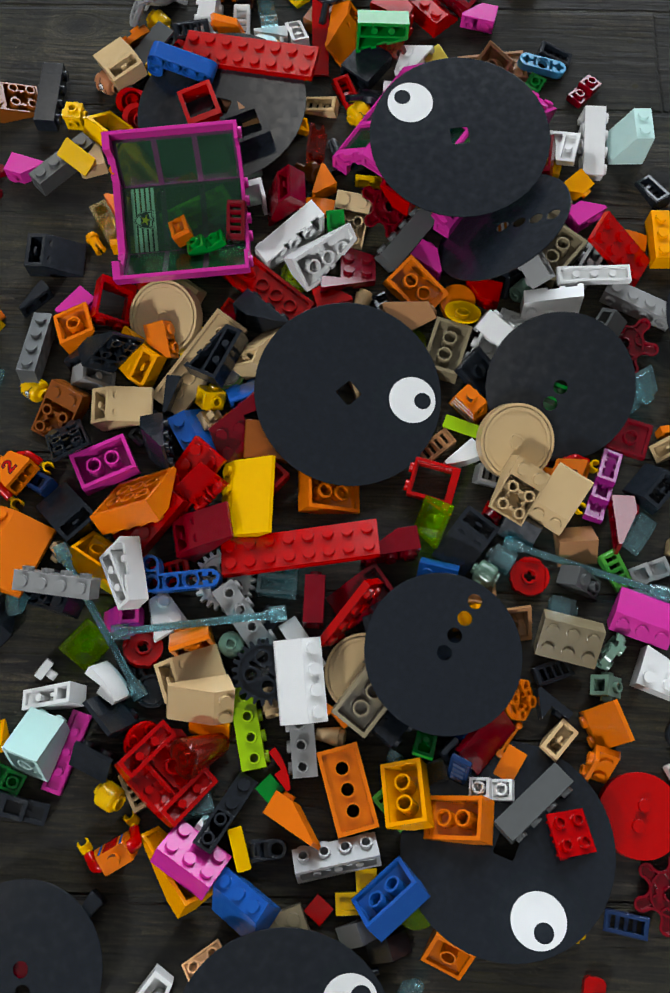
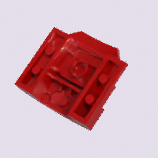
[114,719,218,828]

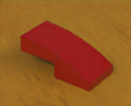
[269,747,291,792]

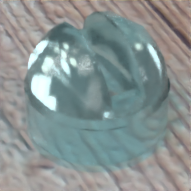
[386,749,404,763]

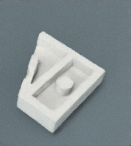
[394,45,435,76]
[550,130,581,166]
[148,593,188,643]

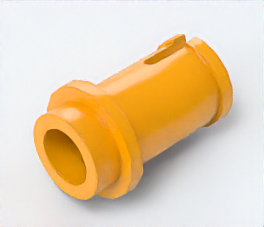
[86,232,106,255]

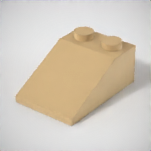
[528,462,594,536]
[166,674,235,726]

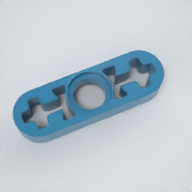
[517,53,566,79]

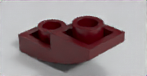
[565,75,602,109]

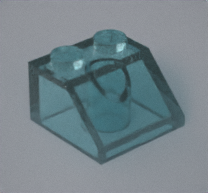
[631,365,658,413]

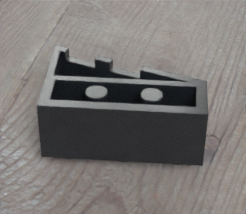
[184,324,249,388]

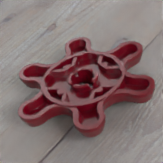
[361,177,410,238]
[619,318,659,375]
[633,855,670,937]

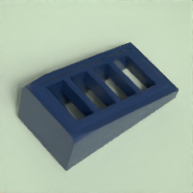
[26,471,58,498]
[447,753,472,786]
[603,908,650,941]

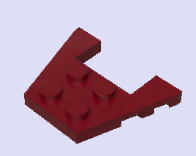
[320,248,376,292]
[208,392,256,464]

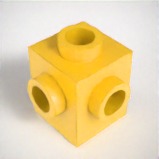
[61,101,88,131]
[195,383,226,412]

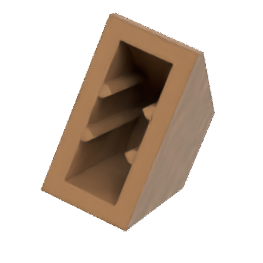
[379,301,437,331]

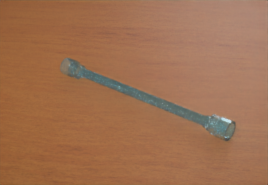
[502,535,670,603]
[51,542,148,702]
[111,605,287,641]

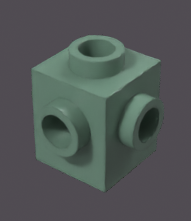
[590,672,623,702]

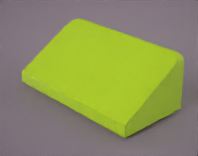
[442,414,479,438]

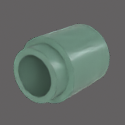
[509,278,532,303]

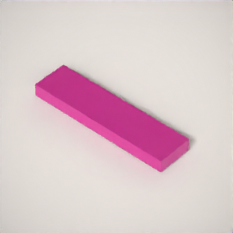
[41,709,93,796]

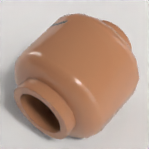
[95,70,119,96]

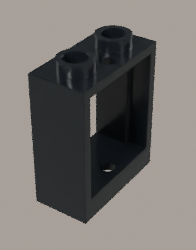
[220,102,274,156]

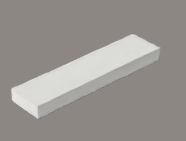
[556,264,632,286]

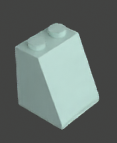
[606,108,655,165]
[1,707,70,782]

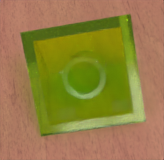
[414,496,454,548]
[58,618,115,672]

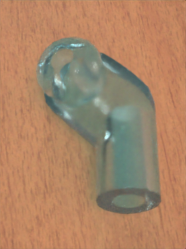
[397,978,424,993]

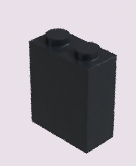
[341,46,392,89]

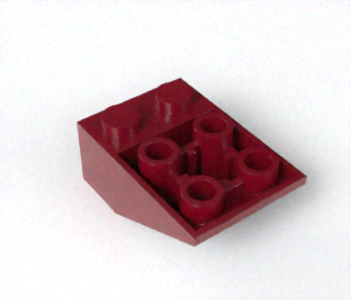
[267,164,306,226]
[172,501,234,562]
[360,525,421,568]
[326,562,394,631]

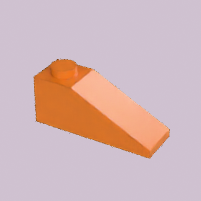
[263,790,321,850]

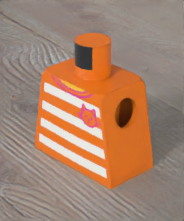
[449,384,487,424]

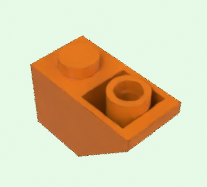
[210,13,246,34]
[143,320,179,359]

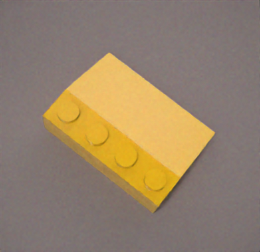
[221,455,276,539]

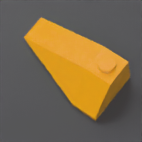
[141,826,213,919]

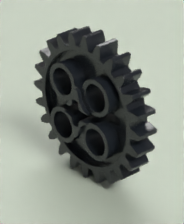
[231,638,278,706]

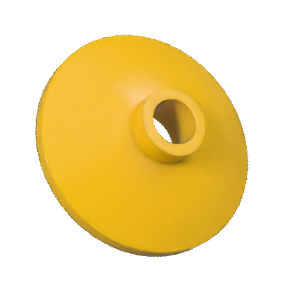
[444,301,481,324]

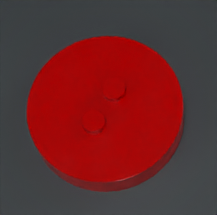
[598,772,670,861]

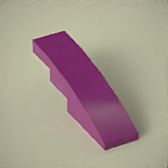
[582,448,623,525]

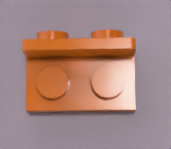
[579,744,621,784]

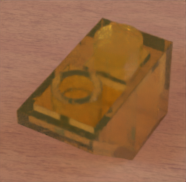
[89,199,117,245]

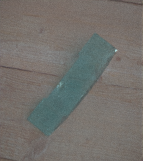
[257,0,278,28]

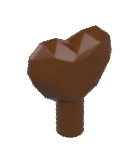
[295,161,320,185]

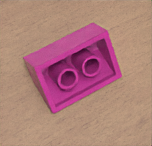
[607,586,670,651]

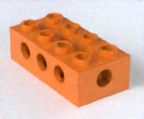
[316,742,379,839]

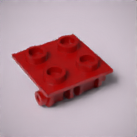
[173,461,229,511]
[545,808,597,861]

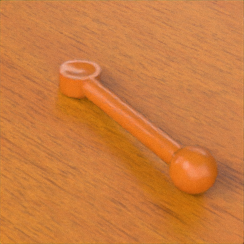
[496,721,523,759]

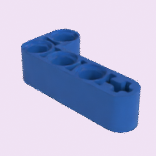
[147,41,218,84]
[143,555,223,594]

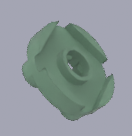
[596,632,626,672]

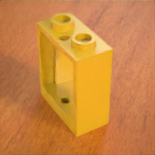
[83,110,138,150]

